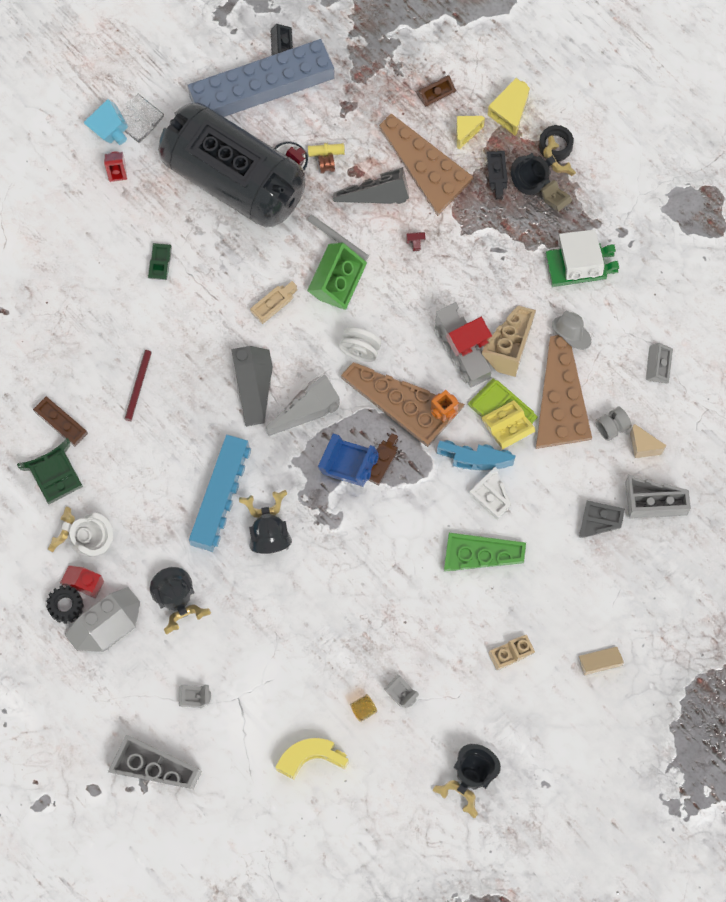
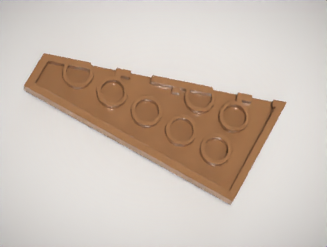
[379,113,473,216]
[536,335,592,449]
[341,362,465,447]

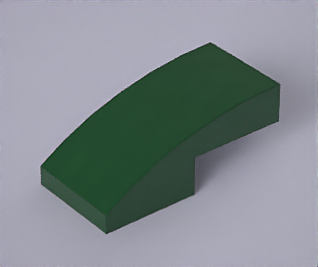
[148,243,172,280]

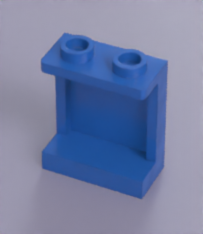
[318,433,379,487]

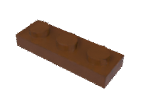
[33,396,88,447]

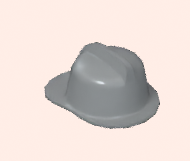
[552,311,591,350]

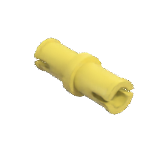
[308,143,345,157]

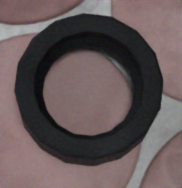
[539,125,574,161]

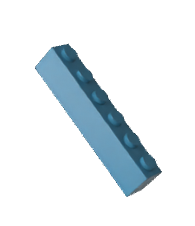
[189,434,251,552]

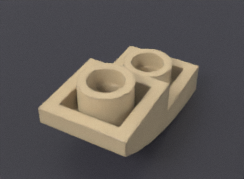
[488,634,535,670]

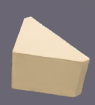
[630,424,667,458]

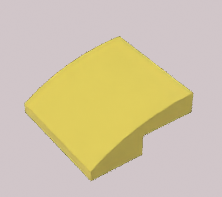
[481,400,535,449]

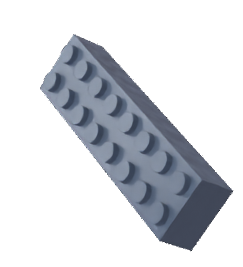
[187,39,335,117]

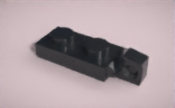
[486,151,508,200]

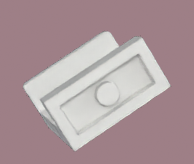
[558,229,604,280]

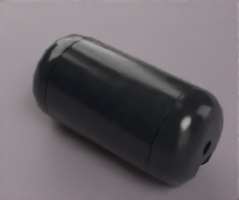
[158,102,305,227]

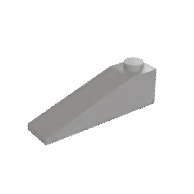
[266,374,340,436]

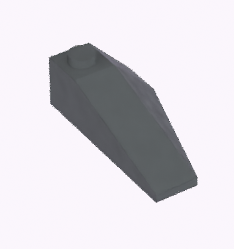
[333,167,409,204]
[231,346,273,427]

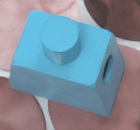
[83,99,128,145]

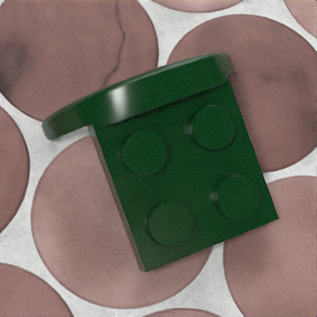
[17,438,83,505]

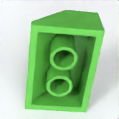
[307,242,367,310]

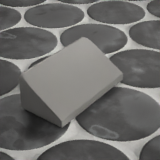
[646,343,673,384]

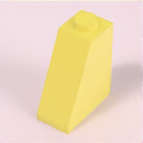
[487,78,530,136]

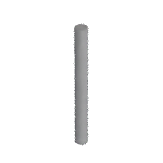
[307,214,369,261]

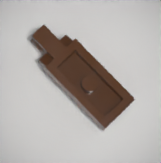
[368,433,399,486]

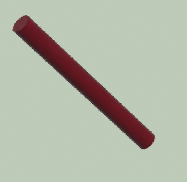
[124,350,152,421]

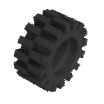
[46,585,84,624]

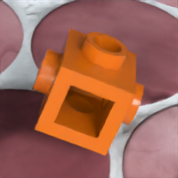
[431,390,459,423]

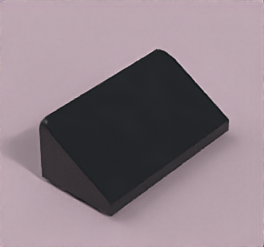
[270,23,293,55]

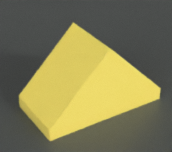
[456,116,485,150]

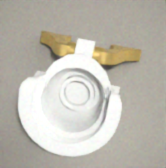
[48,506,113,556]

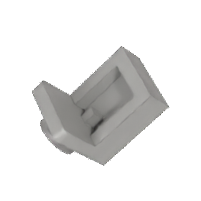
[384,675,419,708]
[179,685,211,708]

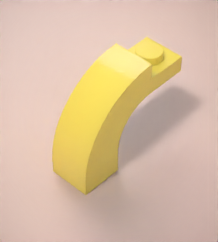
[275,738,349,780]

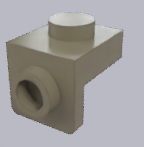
[541,180,572,212]

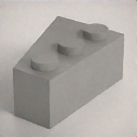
[625,474,691,518]

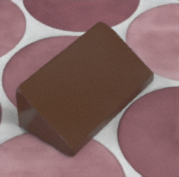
[416,75,456,107]

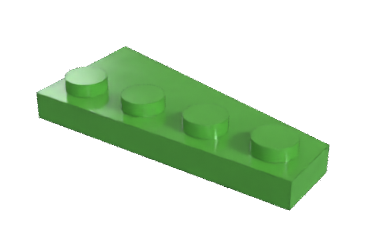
[444,533,526,572]

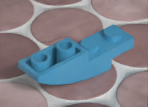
[437,440,516,470]

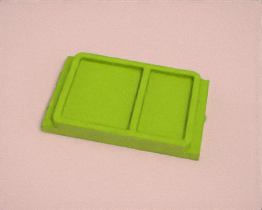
[467,378,538,424]

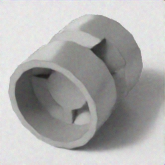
[595,406,632,441]

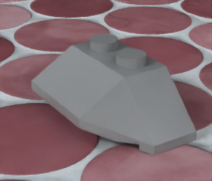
[65,587,140,652]

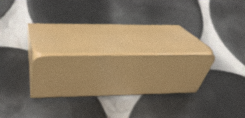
[579,647,624,676]

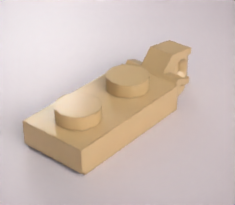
[250,281,298,324]

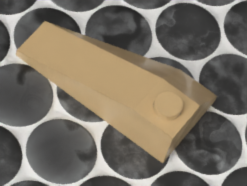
[482,305,536,377]

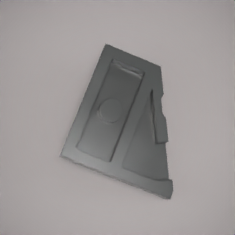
[579,500,625,538]

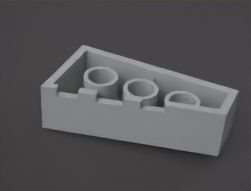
[434,302,492,388]
[108,735,202,789]

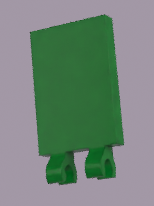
[545,243,619,287]

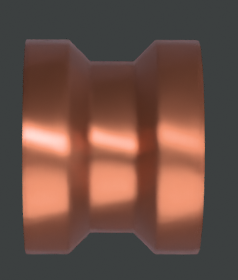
[318,154,335,174]

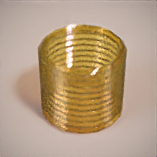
[350,694,377,722]

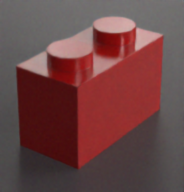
[446,316,492,357]

